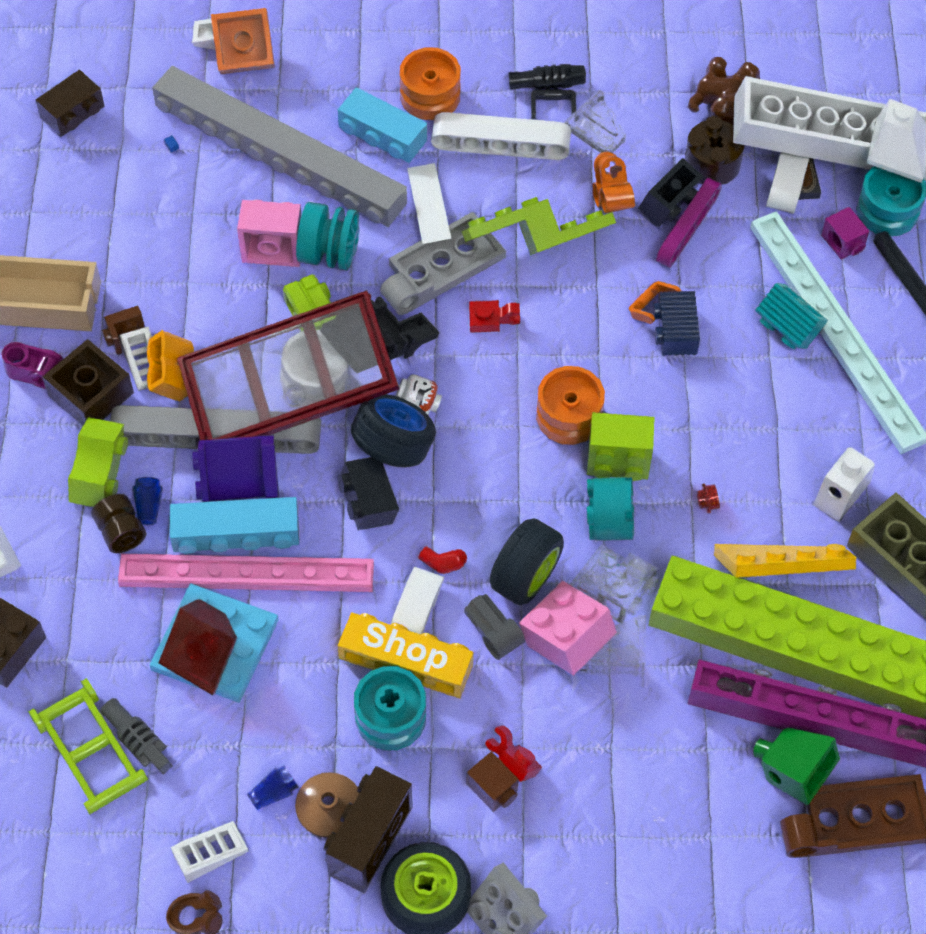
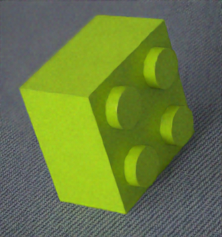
[587,412,655,481]

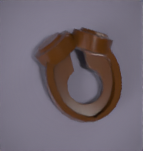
[166,890,223,934]

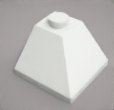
[867,99,926,183]

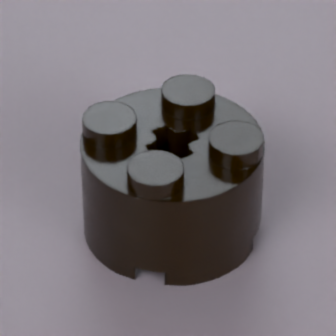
[685,116,745,184]

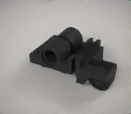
[321,296,440,374]

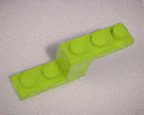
[461,197,616,255]

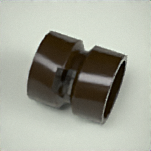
[91,494,147,553]

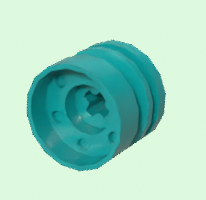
[296,202,360,271]

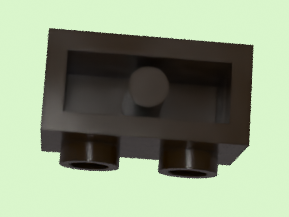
[35,69,105,137]

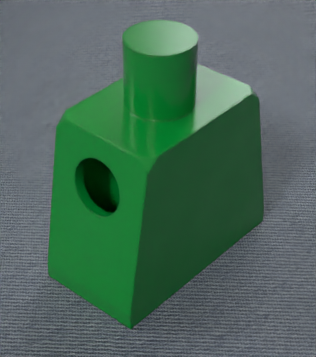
[753,728,840,805]

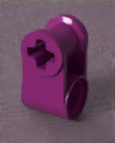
[1,342,63,389]

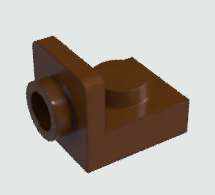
[102,305,145,355]

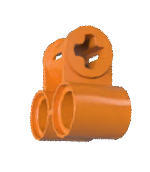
[593,152,635,213]

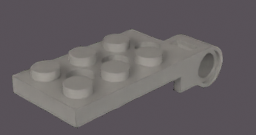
[380,212,506,315]

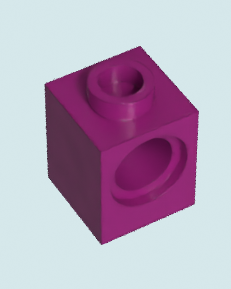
[821,207,870,260]

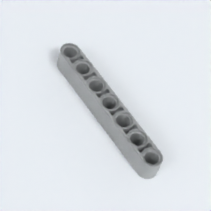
[110,405,322,454]

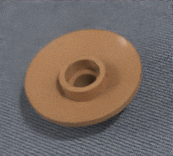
[295,772,360,837]

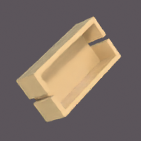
[0,255,101,331]

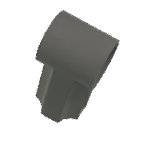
[464,594,525,660]

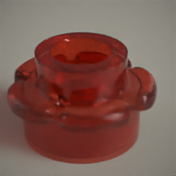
[697,483,720,513]

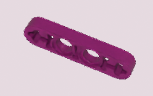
[656,178,722,268]

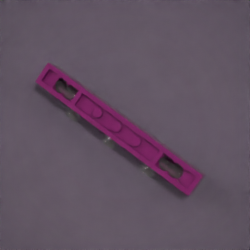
[687,660,926,768]

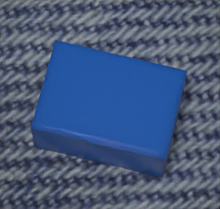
[164,135,179,153]

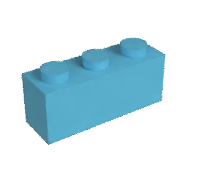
[338,87,427,163]

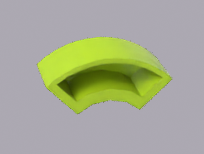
[68,417,128,507]

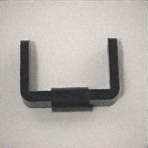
[531,89,576,119]

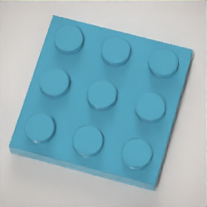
[149,583,279,703]

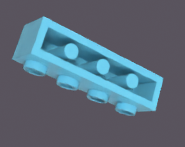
[170,497,299,554]

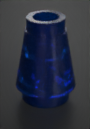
[132,477,163,525]
[247,765,299,811]

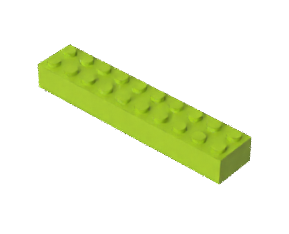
[648,555,926,719]

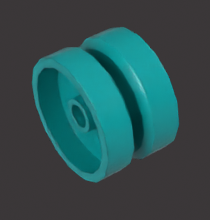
[856,166,926,236]
[354,666,426,750]

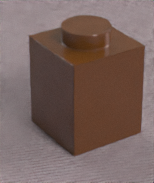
[466,751,519,812]

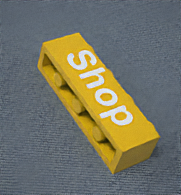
[337,612,474,699]

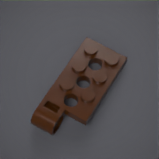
[780,774,926,858]

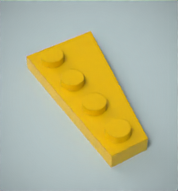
[714,544,857,578]

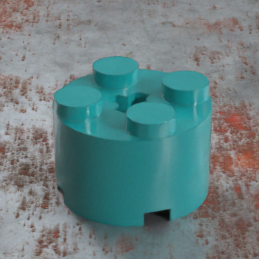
[587,477,634,541]

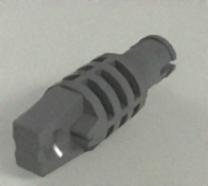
[100,698,173,775]

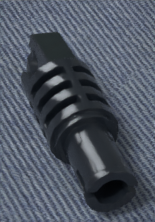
[509,64,586,90]

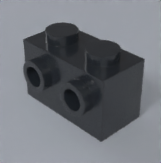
[638,158,704,227]
[338,457,399,531]

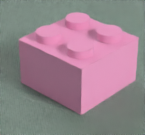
[237,200,302,267]
[519,580,617,676]

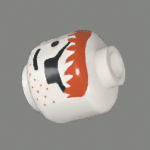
[396,374,442,414]

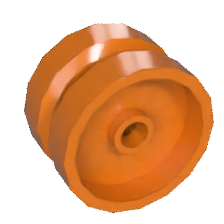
[400,47,461,120]
[536,366,605,445]

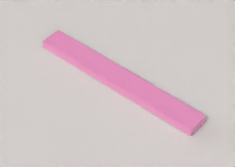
[118,553,374,592]

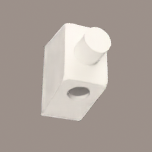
[813,447,875,522]

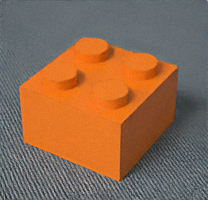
[211,8,275,74]

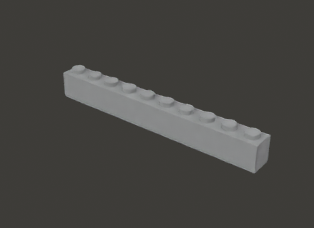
[152,66,407,227]

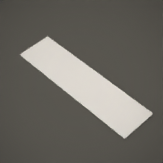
[407,163,451,244]

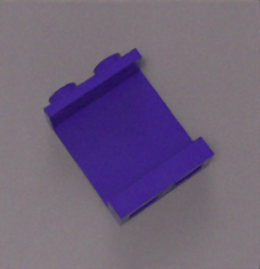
[192,435,279,502]

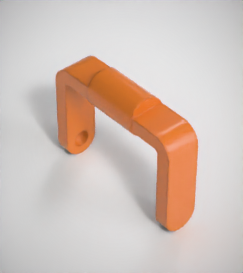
[629,281,682,324]

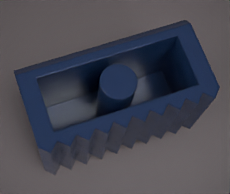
[653,291,700,356]

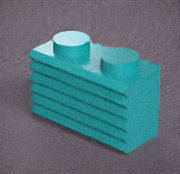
[755,283,828,349]

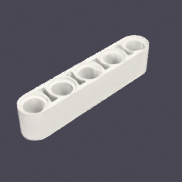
[431,112,571,160]
[766,152,809,214]

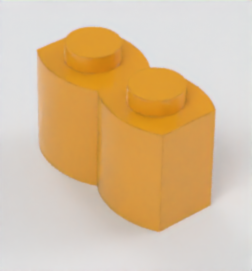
[147,330,194,402]

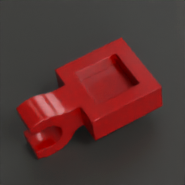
[469,300,520,333]
[485,725,542,783]

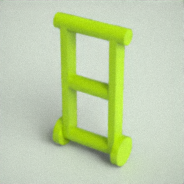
[28,678,148,815]

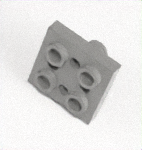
[467,862,547,934]

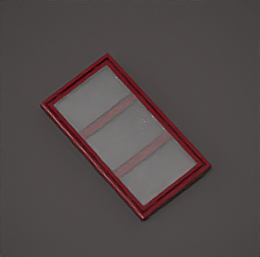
[177,290,400,440]

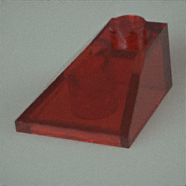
[158,599,237,695]

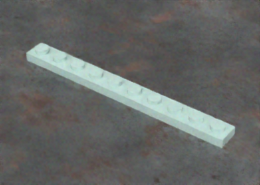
[750,211,926,454]

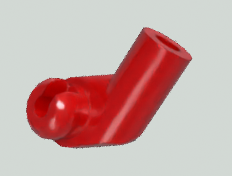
[418,546,467,574]

